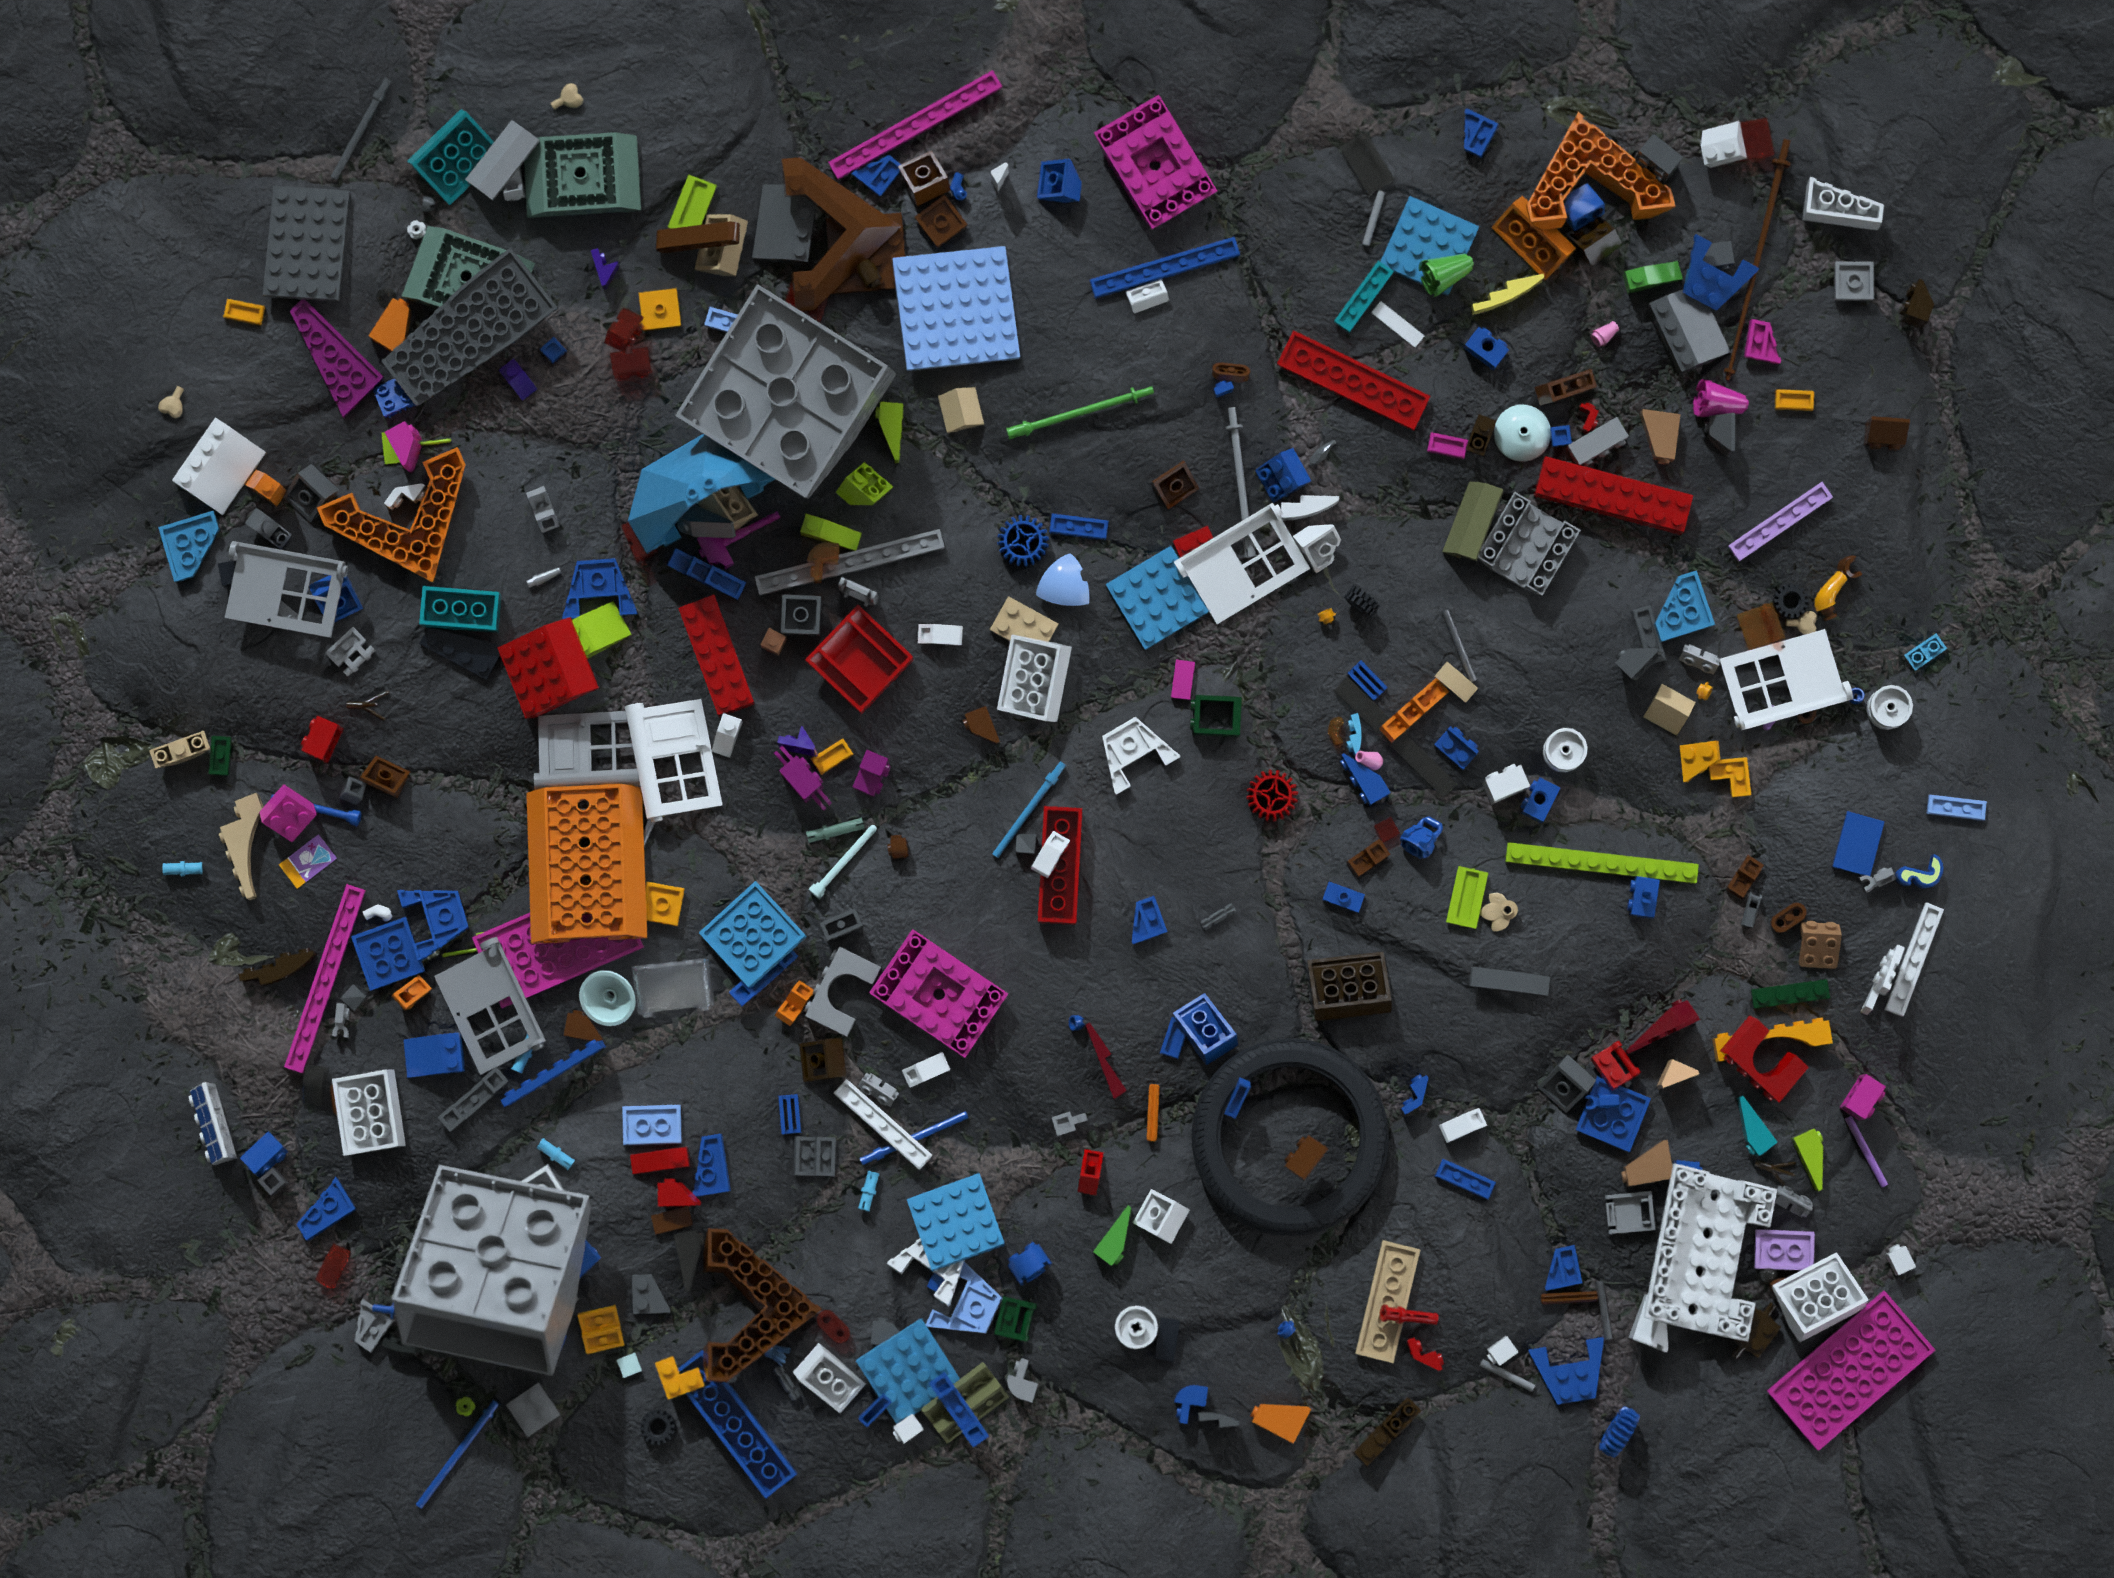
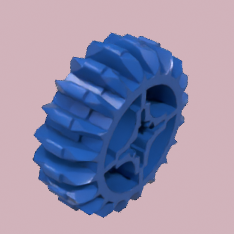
[997,515,1049,567]
[1599,1406,1639,1458]

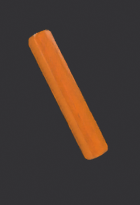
[1147,1084,1160,1141]

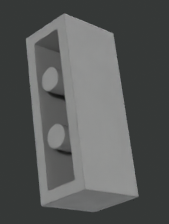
[1566,417,1629,467]

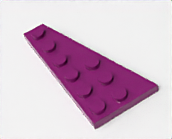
[290,300,384,418]

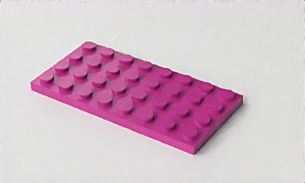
[472,913,644,1008]
[1767,1290,1935,1451]

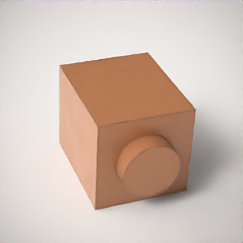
[761,628,787,656]

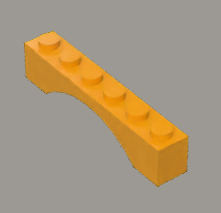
[1712,1017,1833,1062]

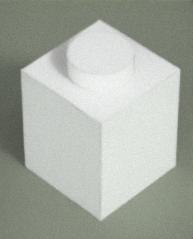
[1885,1244,1916,1275]
[1487,1336,1518,1366]
[892,1413,924,1443]

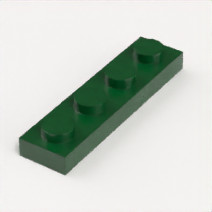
[1750,979,1830,1009]

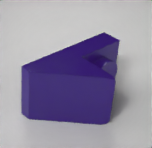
[591,248,620,290]
[499,359,538,401]
[777,726,818,757]

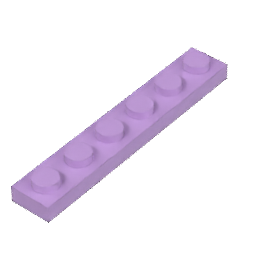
[1728,482,1833,562]

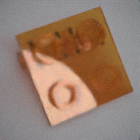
[1736,602,1785,650]

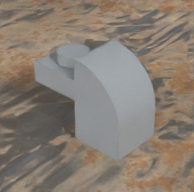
[503,167,526,201]
[526,486,560,533]
[1007,1358,1038,1402]

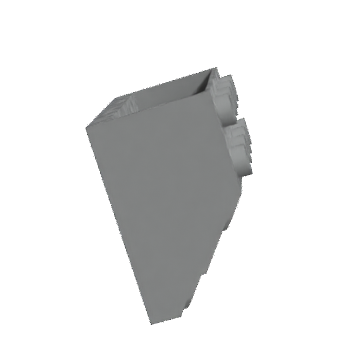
[675,284,896,499]
[392,1165,591,1376]

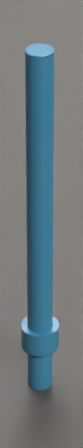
[992,761,1066,858]

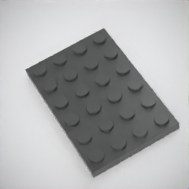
[262,186,350,302]

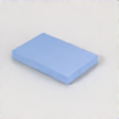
[622,1105,682,1145]

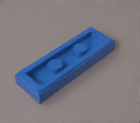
[1049,514,1108,540]
[1435,1159,1496,1200]

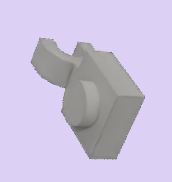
[1860,868,1896,893]
[332,1003,350,1038]
[1052,1112,1087,1136]

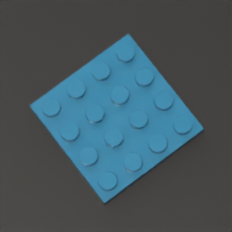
[1380,196,1479,296]
[1106,546,1210,650]
[699,881,807,988]
[907,1173,1005,1272]
[856,1318,960,1424]

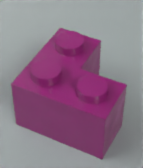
[853,750,891,797]

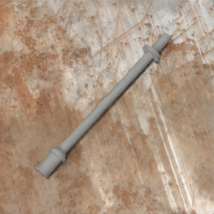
[1226,407,1256,558]

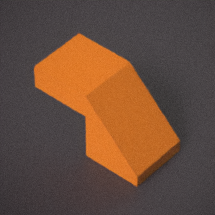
[774,980,814,1026]

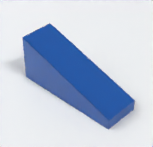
[1224,1077,1251,1118]
[858,1393,892,1427]

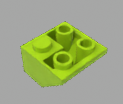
[836,462,893,505]

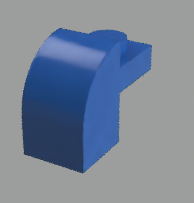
[1174,1385,1208,1424]

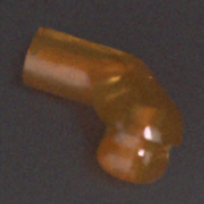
[1327,717,1344,746]

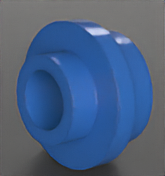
[1278,1321,1296,1339]

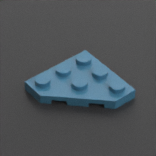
[158,511,220,583]
[1654,570,1715,642]

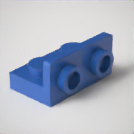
[1434,726,1479,770]

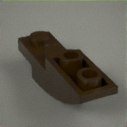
[238,948,316,986]
[1352,1397,1421,1467]

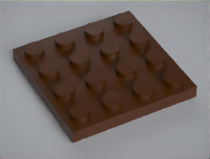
[826,213,905,294]

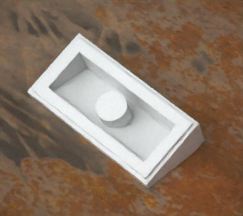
[990,162,1008,192]
[1126,279,1169,313]

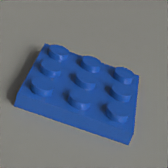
[351,917,426,991]
[1575,1076,1651,1152]

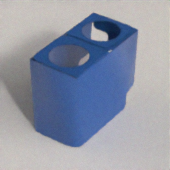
[1564,183,1605,231]

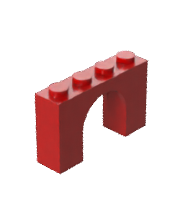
[1720,1015,1809,1102]

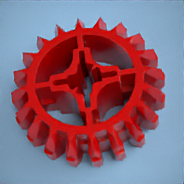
[1246,770,1298,821]

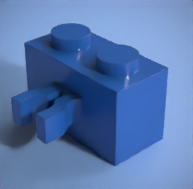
[1627,876,1660,919]

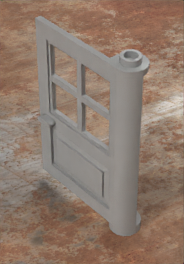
[225,541,348,638]
[534,711,640,790]
[434,937,546,1075]

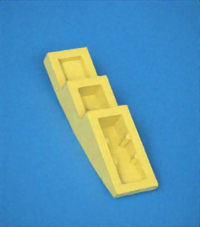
[1471,274,1544,315]

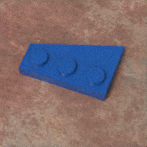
[693,1134,731,1197]

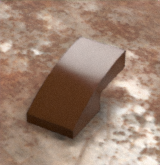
[1346,839,1390,878]
[1726,855,1764,900]

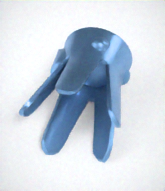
[763,1345,791,1367]

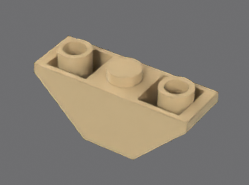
[149,731,211,769]

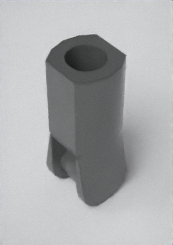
[1741,892,1762,928]

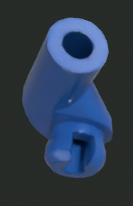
[950,172,967,201]

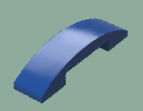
[729,950,798,1007]
[929,1372,989,1447]

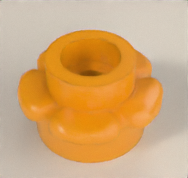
[1318,608,1336,624]
[1696,682,1713,701]

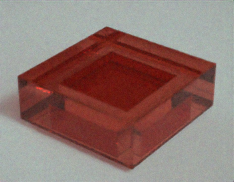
[1374,817,1400,843]

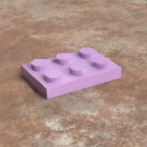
[1754,1229,1814,1270]

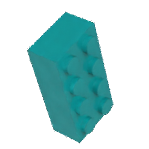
[419,586,502,633]

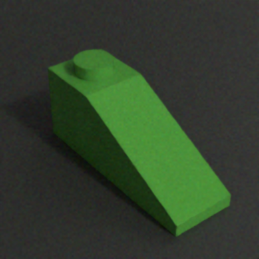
[1623,261,1683,294]
[1093,1206,1131,1266]

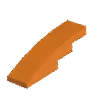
[1379,678,1449,743]

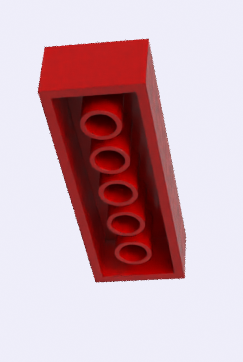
[678,595,755,718]
[1038,806,1082,925]

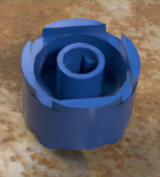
[1007,1242,1052,1286]

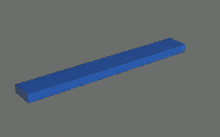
[1090,237,1240,299]

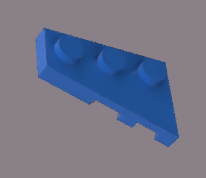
[296,1177,357,1241]

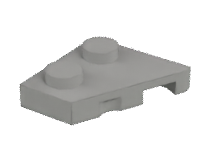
[355,1299,394,1352]

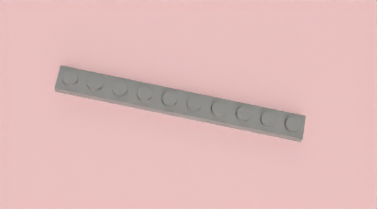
[755,529,945,596]

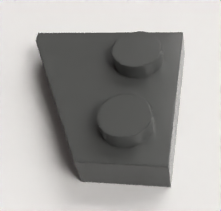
[632,1274,671,1314]

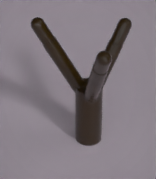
[347,691,390,721]
[1754,1159,1796,1187]

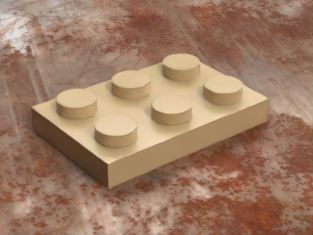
[990,596,1059,642]

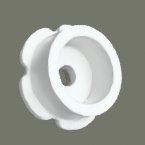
[407,221,426,239]

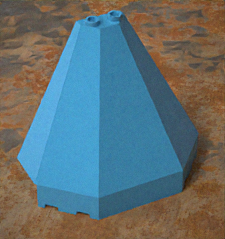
[628,434,775,553]

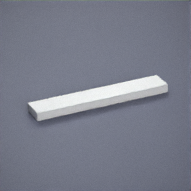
[1884,902,1944,1017]
[834,1079,932,1170]

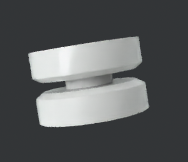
[1866,685,1913,730]
[1543,728,1587,773]
[1115,1306,1158,1349]

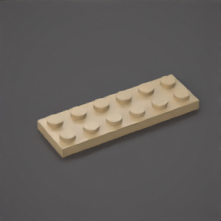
[1355,1240,1420,1363]

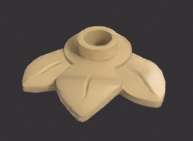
[1480,893,1518,931]

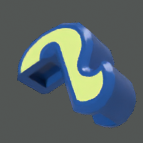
[1895,854,1943,889]

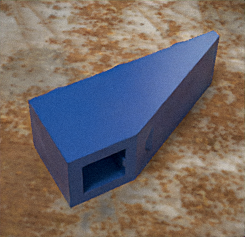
[1340,754,1391,806]

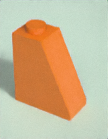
[369,298,412,352]
[245,470,287,507]
[1250,1404,1311,1443]

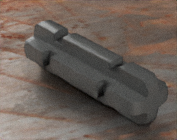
[1200,903,1236,930]
[773,1365,800,1401]

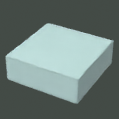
[617,1353,642,1378]

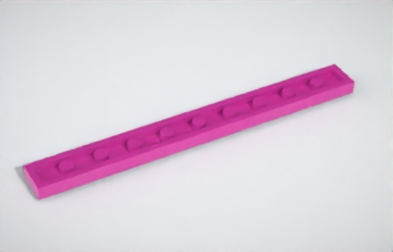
[828,70,1002,180]
[284,884,366,1073]

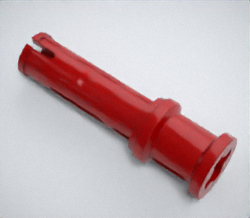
[1379,1304,1438,1325]

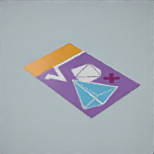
[279,834,337,889]

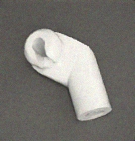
[363,905,392,921]

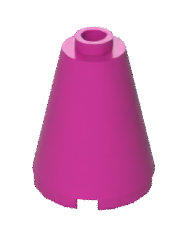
[1693,379,1749,417]

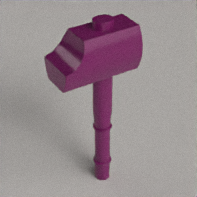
[697,511,780,569]

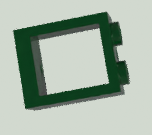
[1190,695,1242,737]

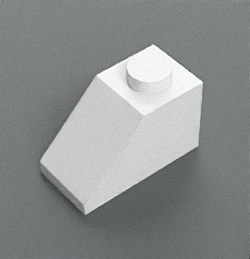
[712,713,743,758]

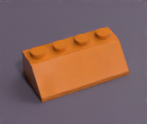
[1491,195,1576,280]

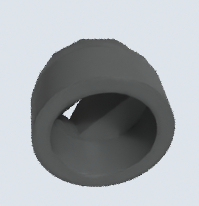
[422,196,436,212]

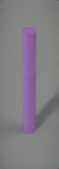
[1845,1116,1888,1188]

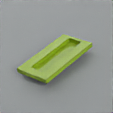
[668,175,717,229]
[1446,866,1488,929]

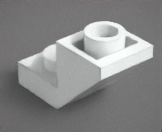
[384,483,427,510]
[918,624,963,645]
[1031,831,1070,878]
[902,1052,950,1088]
[1439,1108,1487,1143]

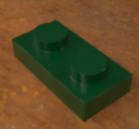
[209,736,232,776]

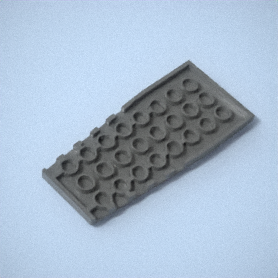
[382,247,558,406]

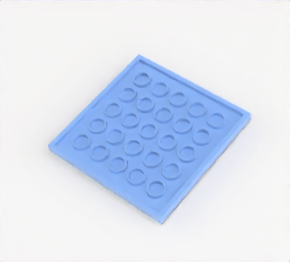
[892,246,1020,371]

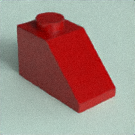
[1077,1149,1104,1195]
[658,1179,701,1207]

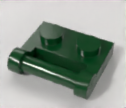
[994,1296,1037,1342]

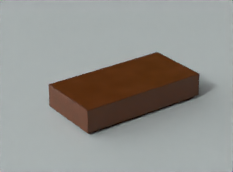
[651,1206,693,1235]

